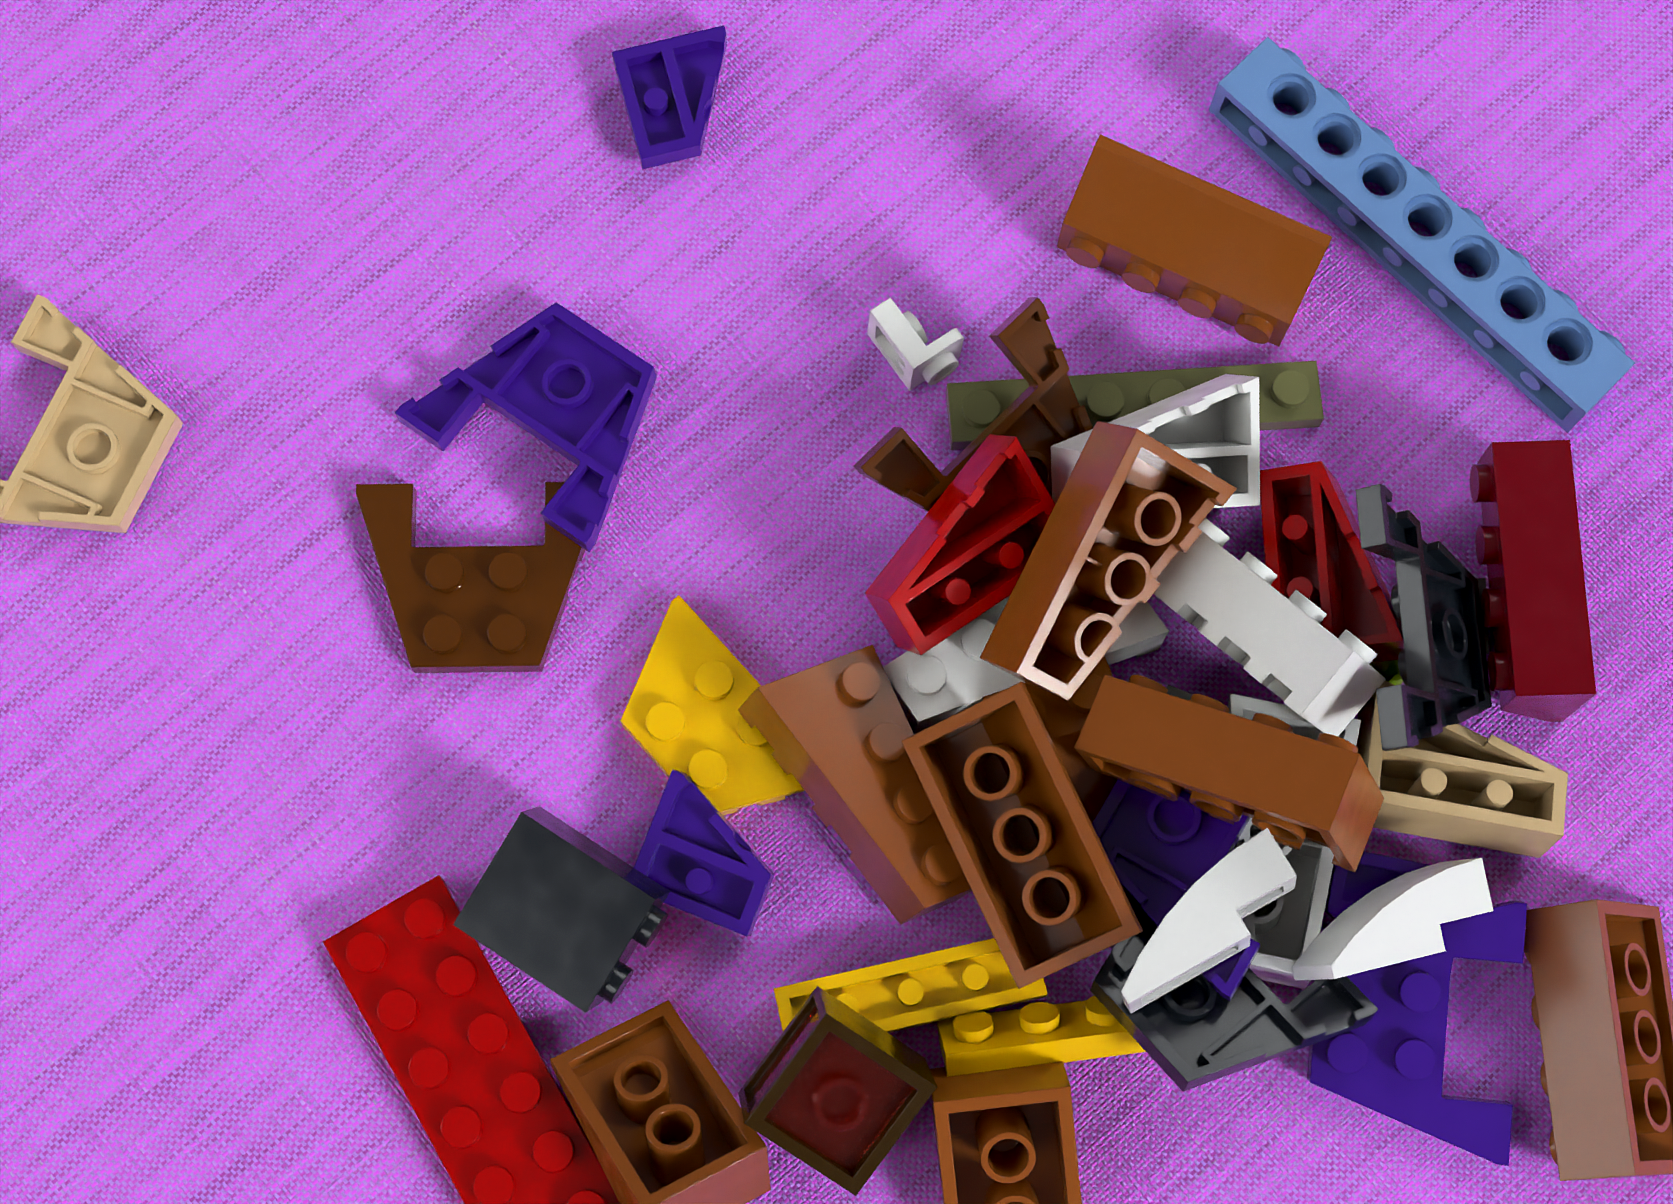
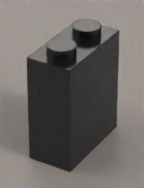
[453,806,670,1013]

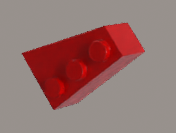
[865,434,1055,655]
[1260,461,1404,663]

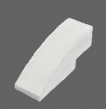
[1121,828,1297,1014]
[1292,858,1494,981]

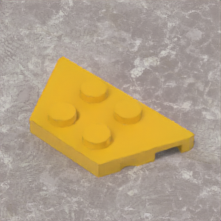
[620,595,805,816]

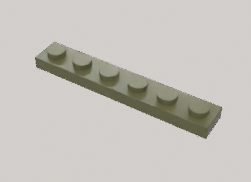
[946,361,1324,450]

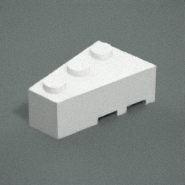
[1051,374,1260,508]

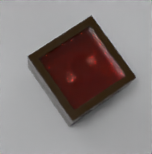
[738,986,937,1196]

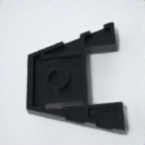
[1355,484,1492,751]
[1090,907,1378,1092]

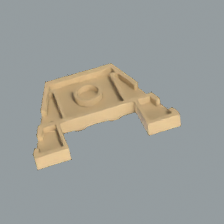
[0,294,183,533]

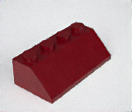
[1470,440,1596,722]

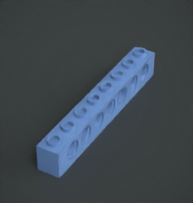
[1209,37,1635,433]

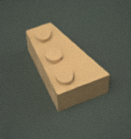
[1356,680,1568,858]

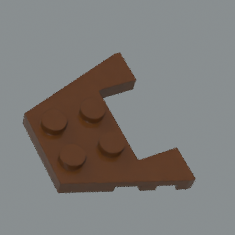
[853,297,1093,512]
[356,482,585,673]

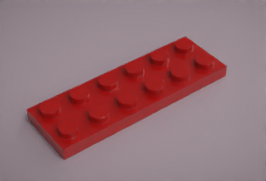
[323,875,620,1204]

